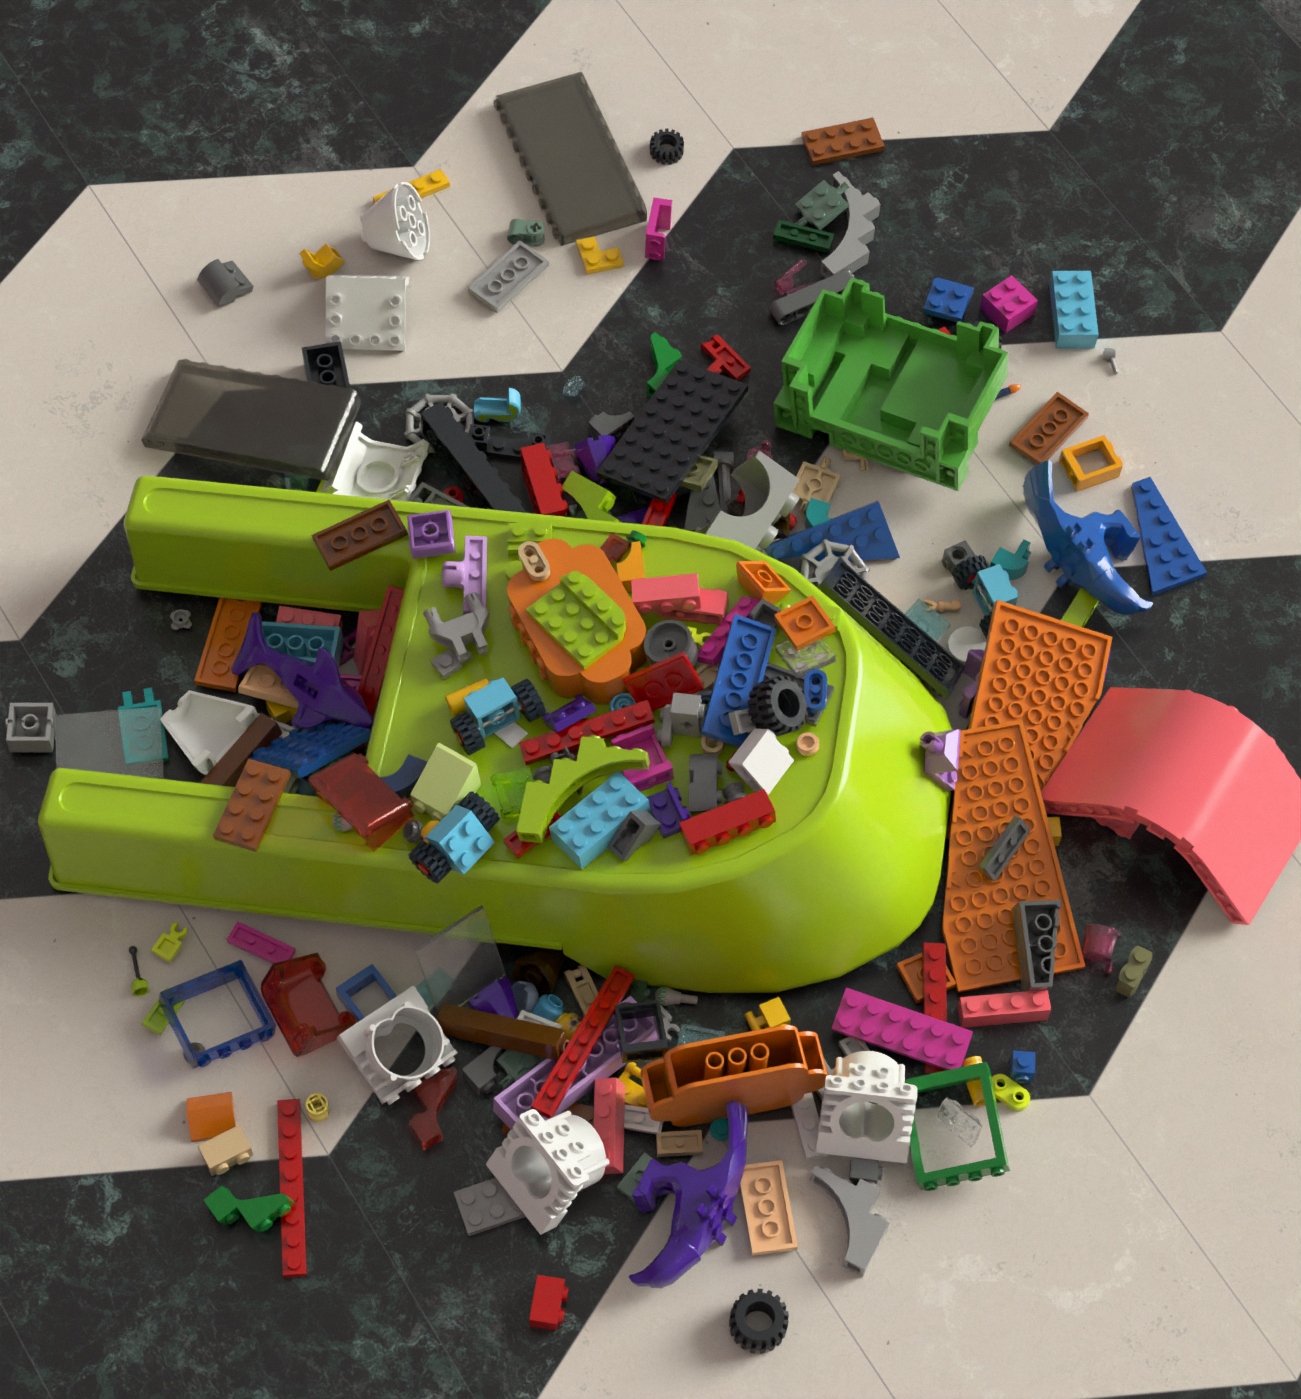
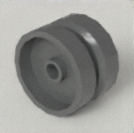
[644,620,698,667]

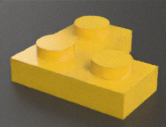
[576,236,624,275]

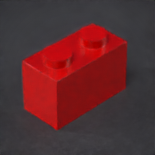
[529,1275,569,1331]

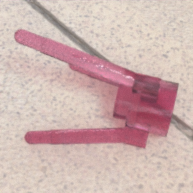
[774,259,818,295]

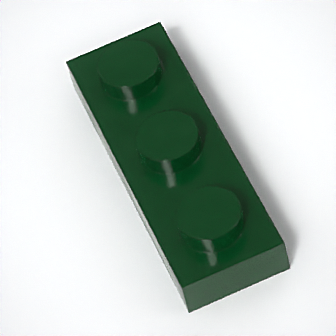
[773,220,834,253]

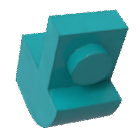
[805,498,832,529]
[990,539,1031,580]

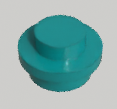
[710,1119,729,1141]

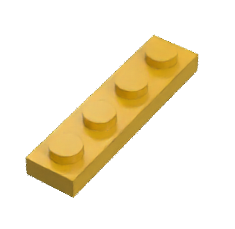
[373,169,450,204]

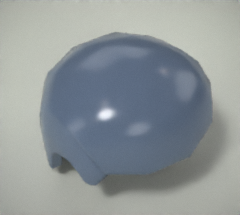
[512,981,539,1014]

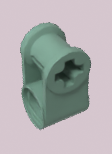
[507,219,545,246]

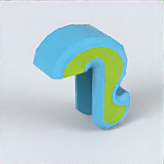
[474,388,521,422]

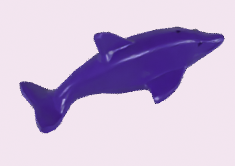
[231,612,374,728]

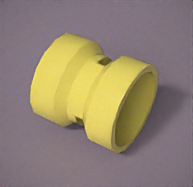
[305,1093,330,1122]

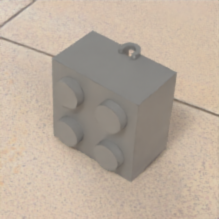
[5,703,56,752]

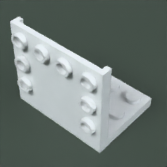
[326,274,409,351]

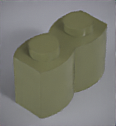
[1115,945,1152,998]

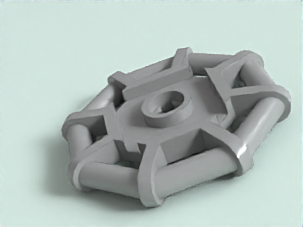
[404,393,474,455]
[800,539,870,588]

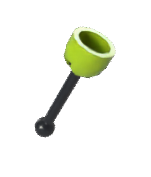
[129,946,150,996]

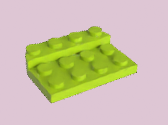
[526,571,626,670]

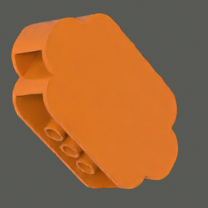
[507,538,648,705]
[640,1025,828,1127]

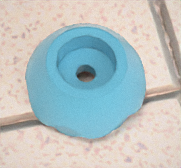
[610,693,636,712]

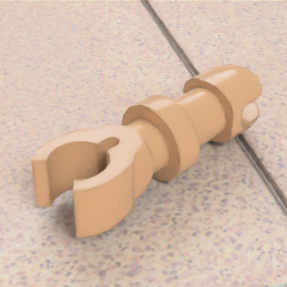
[921,600,962,615]

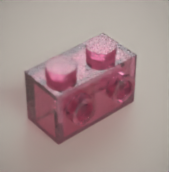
[548,441,580,491]

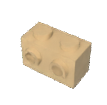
[198,1125,253,1176]

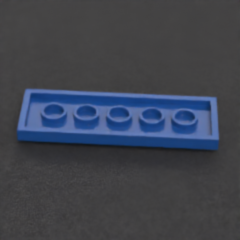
[700,614,777,748]

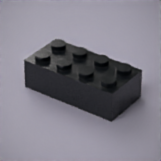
[302,341,356,426]

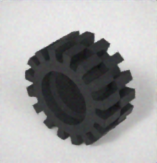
[650,128,684,165]

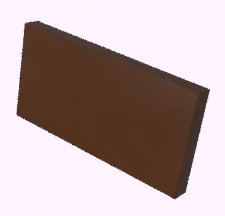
[311,500,408,571]

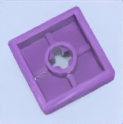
[407,510,455,558]

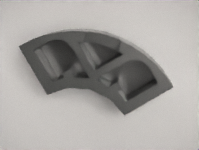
[689,754,722,811]

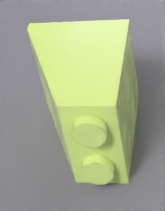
[410,743,481,821]

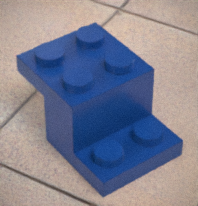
[923,277,974,322]

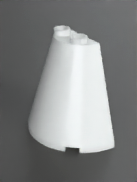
[160,690,258,775]

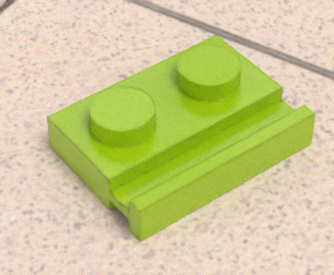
[507,522,552,555]

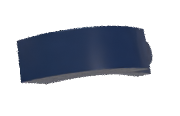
[348,754,427,804]

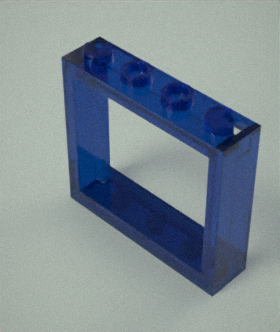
[159,960,276,1069]

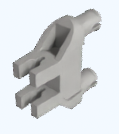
[423,592,490,663]

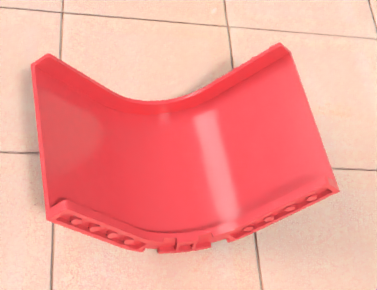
[1041,687,1301,925]

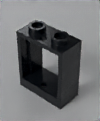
[614,999,668,1063]

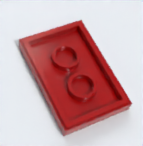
[623,651,704,712]

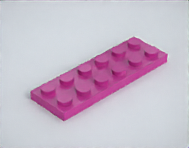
[831,988,973,1070]

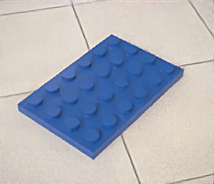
[249,720,372,778]

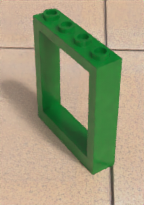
[905,1062,1010,1191]

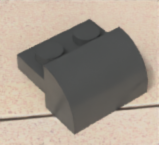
[197,259,254,306]

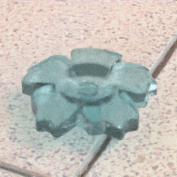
[563,376,585,397]

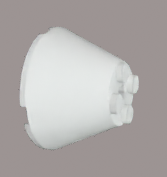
[360,182,430,260]

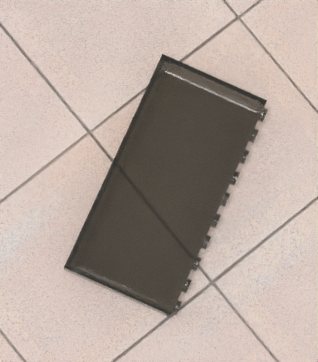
[493,72,647,246]
[141,359,362,481]

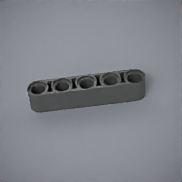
[769,270,856,325]

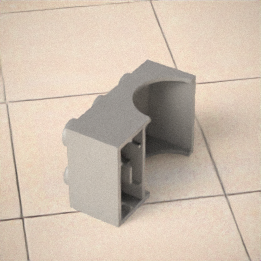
[694,451,800,551]

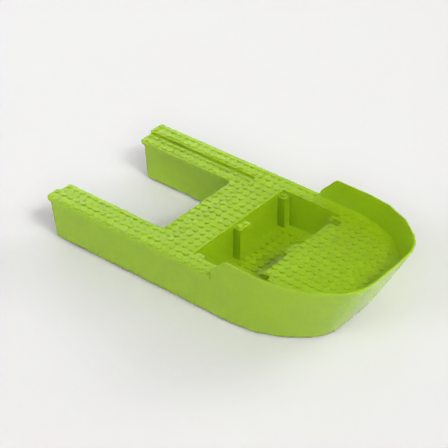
[38,476,952,993]

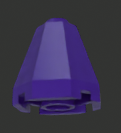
[574,435,616,487]
[466,976,519,1019]

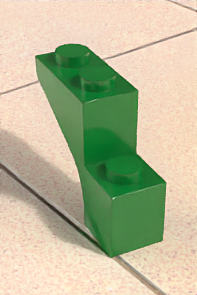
[646,332,682,397]
[204,1186,295,1232]

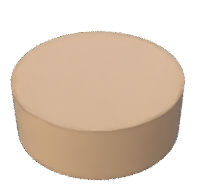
[796,732,819,756]

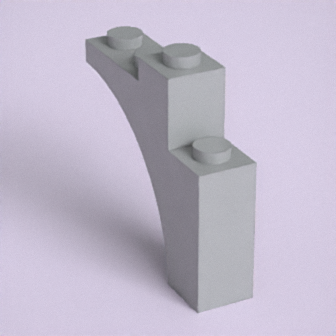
[810,1165,889,1277]

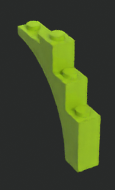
[562,471,620,522]
[516,735,650,843]

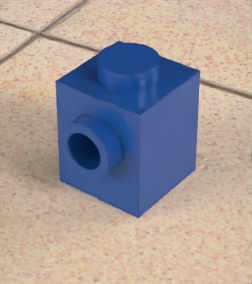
[1009,1050,1035,1083]

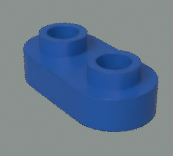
[804,669,827,713]

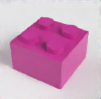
[980,275,1038,333]

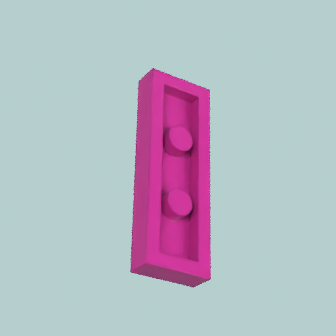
[227,921,296,970]

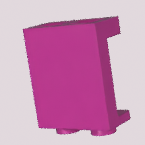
[645,197,673,260]
[610,724,674,792]

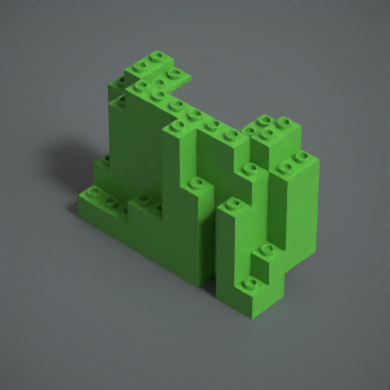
[773,278,1008,491]

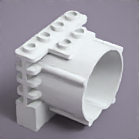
[336,985,458,1105]
[816,1051,917,1163]
[486,1109,610,1235]

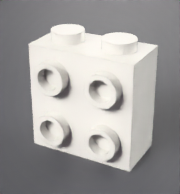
[728,728,794,794]

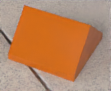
[736,561,791,604]
[187,1092,236,1142]

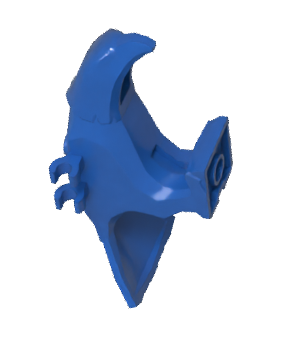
[1023,461,1153,615]

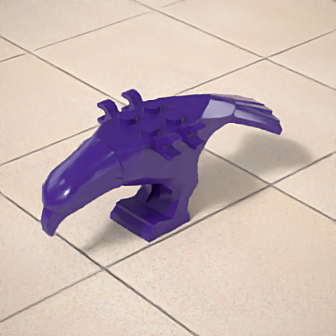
[629,1101,749,1289]

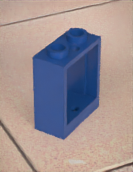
[336,964,397,1023]

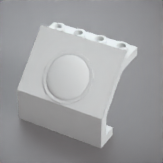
[321,421,429,501]

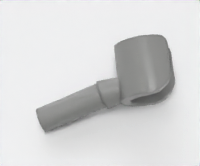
[1103,348,1119,375]

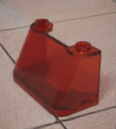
[308,753,414,852]
[260,952,356,1057]

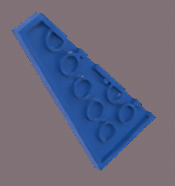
[1131,477,1207,596]
[765,500,900,562]

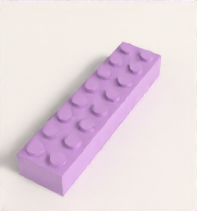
[493,996,658,1130]

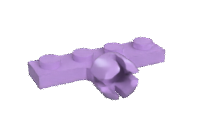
[442,535,487,615]

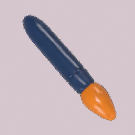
[995,384,1021,400]

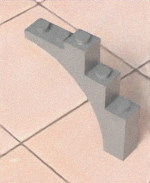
[820,171,881,279]

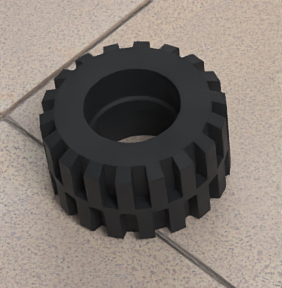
[747,676,808,737]
[729,1288,789,1354]

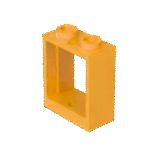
[1059,435,1123,492]

